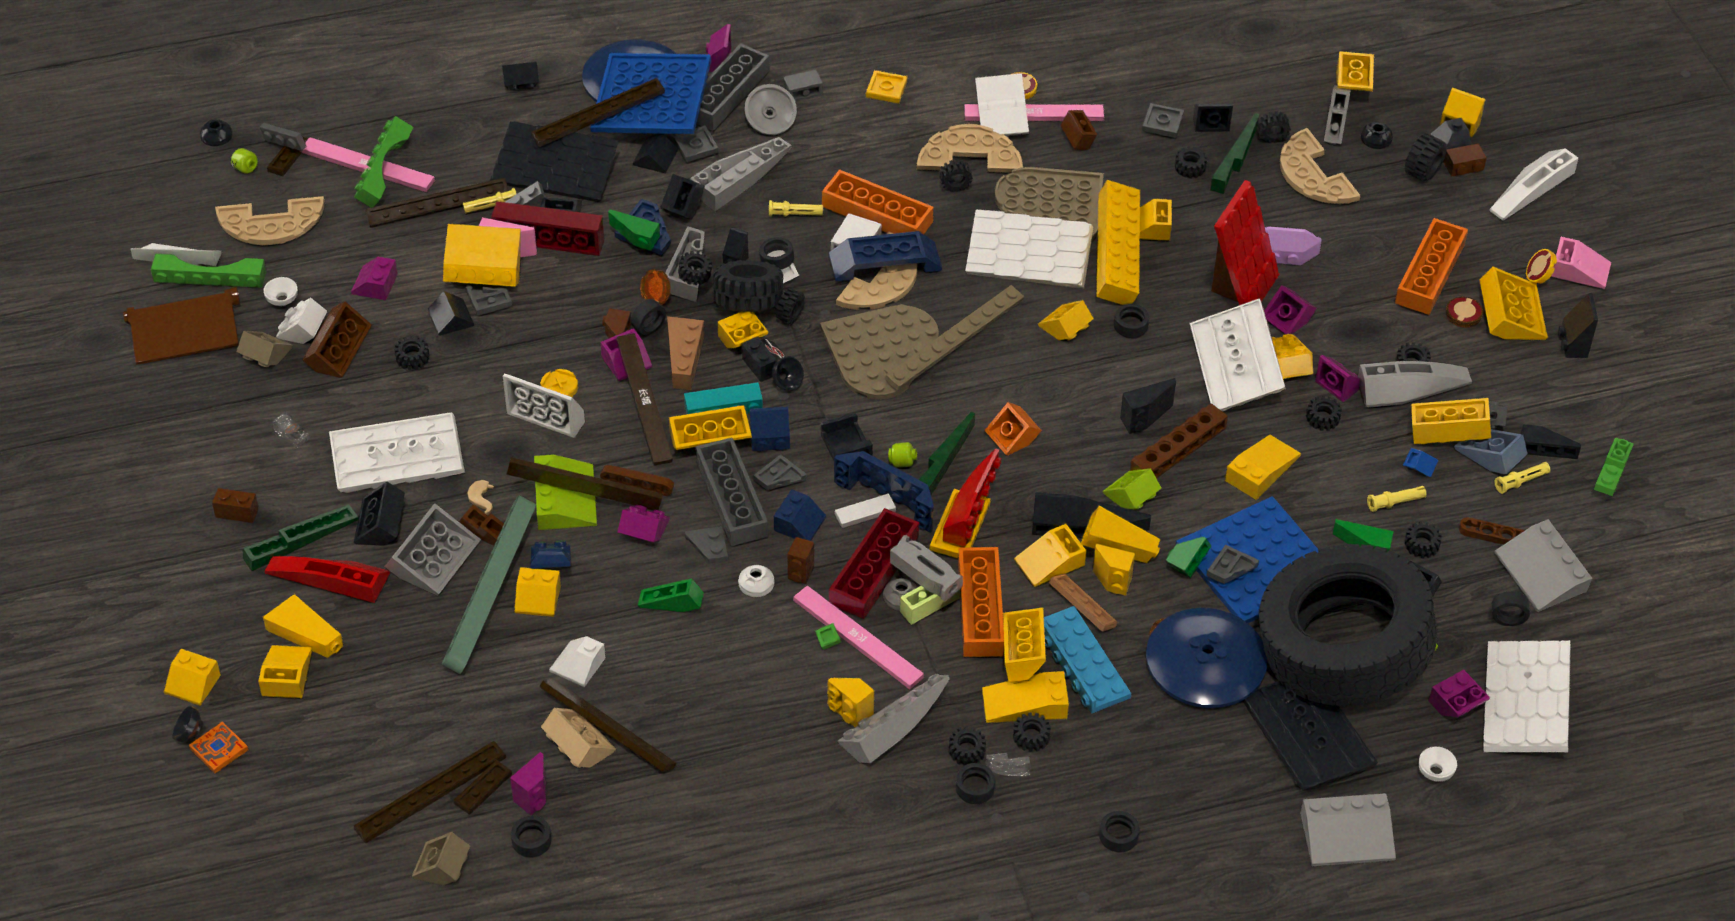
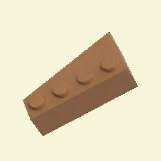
[667,316,704,390]

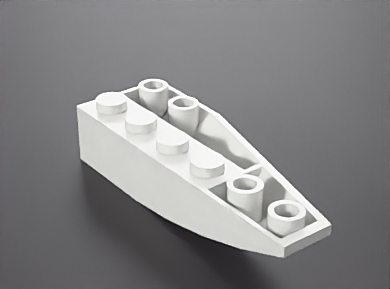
[1490,149,1578,221]

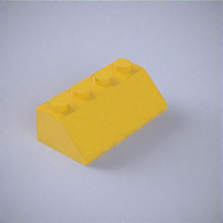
[1412,398,1491,444]
[669,405,752,450]
[1003,608,1046,682]

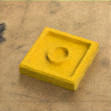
[866,70,908,104]

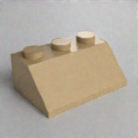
[541,708,616,768]

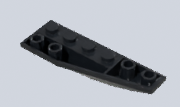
[1032,492,1151,538]

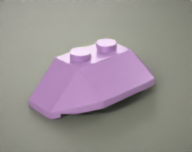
[1265,227,1321,265]

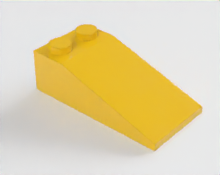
[1225,435,1301,500]
[982,671,1069,723]

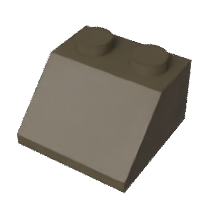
[236,331,293,367]
[412,832,470,885]

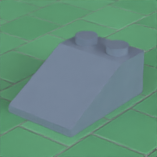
[1454,429,1527,474]

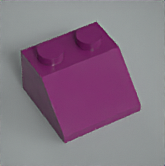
[706,24,731,72]
[351,256,398,300]
[1264,285,1317,334]
[1315,355,1361,402]
[510,752,546,815]

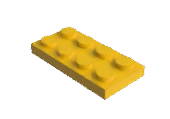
[929,489,991,558]

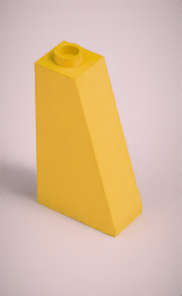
[1081,506,1160,563]
[263,595,343,658]

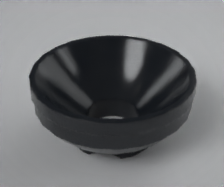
[200,119,233,146]
[1361,122,1393,149]
[772,356,804,391]
[172,706,203,742]

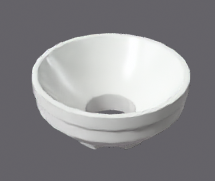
[264,277,298,306]
[738,565,774,597]
[1419,747,1457,781]

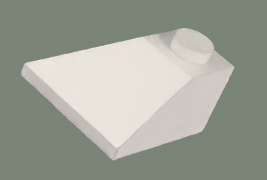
[549,636,605,687]

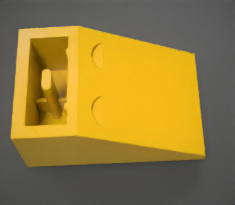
[1272,334,1313,379]
[1014,524,1086,587]
[258,645,312,698]

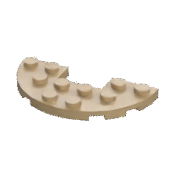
[917,124,1023,173]
[1280,128,1360,204]
[215,196,324,245]
[836,232,917,310]

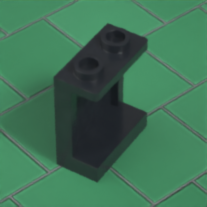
[821,413,873,461]

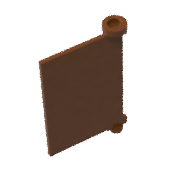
[123,287,240,365]

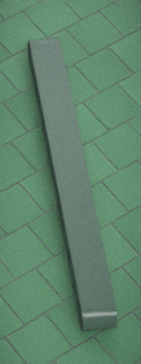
[442,495,536,674]

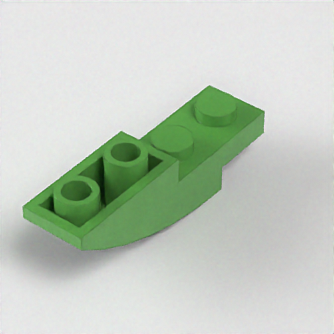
[1594,438,1634,496]

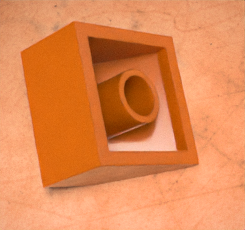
[984,402,1042,455]

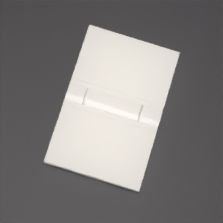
[975,73,1029,136]

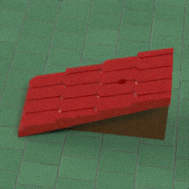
[1211,180,1279,306]

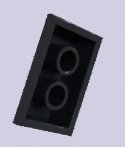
[353,482,405,546]

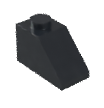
[723,227,749,264]

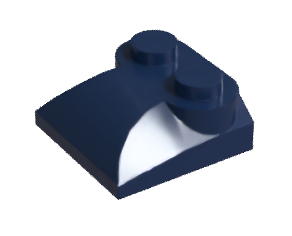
[530,540,571,568]

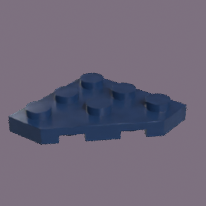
[615,199,671,255]

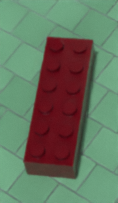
[491,201,604,256]
[829,508,919,619]

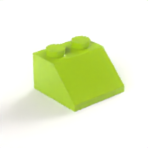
[1103,468,1161,510]

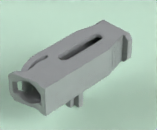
[890,535,963,601]

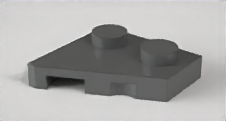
[466,286,512,316]
[753,454,807,490]
[685,526,728,564]
[1206,545,1259,584]

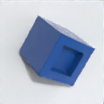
[1403,448,1438,477]

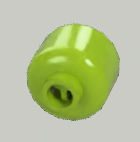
[231,148,258,174]
[888,442,917,468]

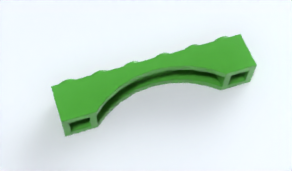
[354,116,413,208]
[151,254,266,288]

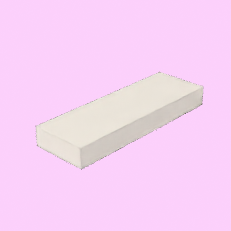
[835,494,896,528]

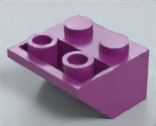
[601,328,652,381]
[617,505,670,542]
[1429,670,1490,717]

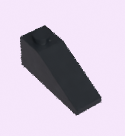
[1521,424,1581,459]

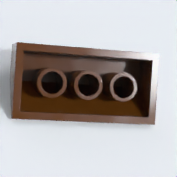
[302,301,372,378]

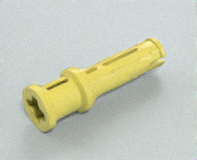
[463,188,516,214]
[769,200,823,217]
[1495,462,1550,494]
[1367,486,1427,512]

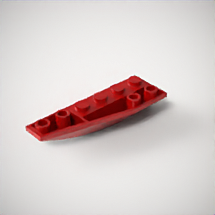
[942,449,1002,547]
[264,556,390,603]

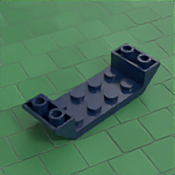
[829,231,942,281]
[834,451,934,533]

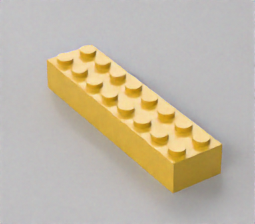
[1096,180,1140,305]

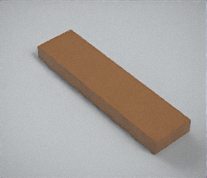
[1049,574,1118,632]

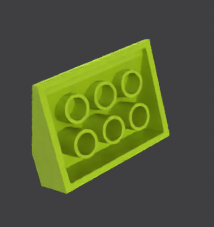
[534,455,597,530]

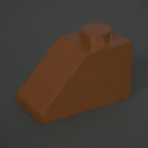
[602,308,631,338]

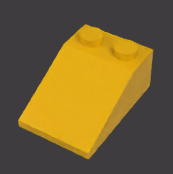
[1336,51,1374,91]

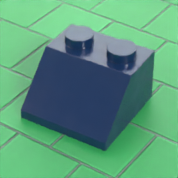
[750,407,790,451]
[774,489,826,541]

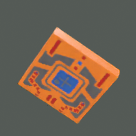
[189,722,248,773]

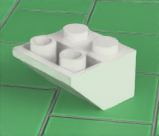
[276,298,327,344]

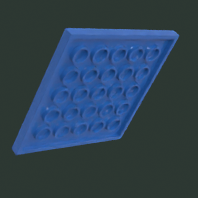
[590,53,712,134]
[1175,496,1318,623]

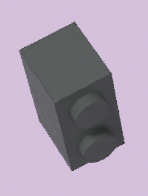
[783,69,823,102]

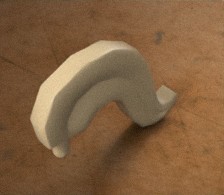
[467,480,494,515]

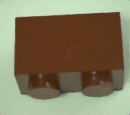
[1061,110,1097,150]
[1443,143,1487,177]
[212,488,259,523]
[787,537,814,584]

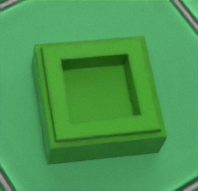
[815,623,841,650]

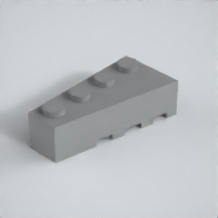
[665,226,705,302]

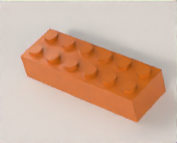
[822,170,933,234]
[1395,218,1468,315]
[958,547,1004,657]

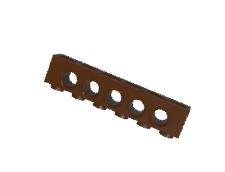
[1130,403,1228,479]

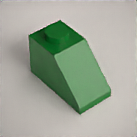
[1166,537,1212,578]

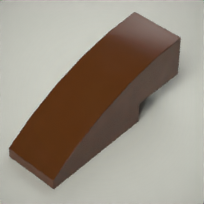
[459,504,504,546]

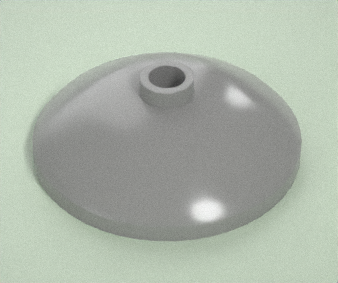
[744,84,797,135]

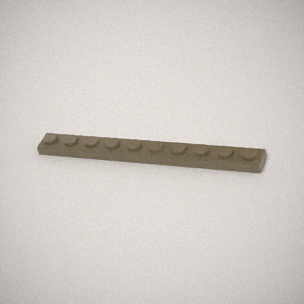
[885,285,1024,391]

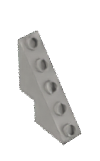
[1324,85,1351,145]

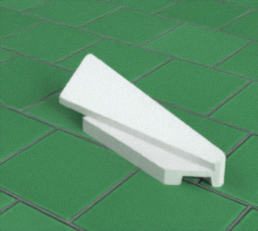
[131,243,222,266]

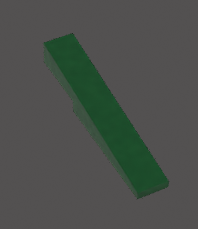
[1210,113,1259,194]
[919,411,975,495]
[243,505,358,571]

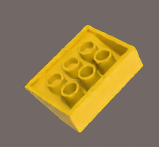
[443,224,521,286]
[1480,267,1548,340]

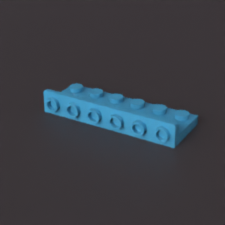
[1044,606,1131,713]

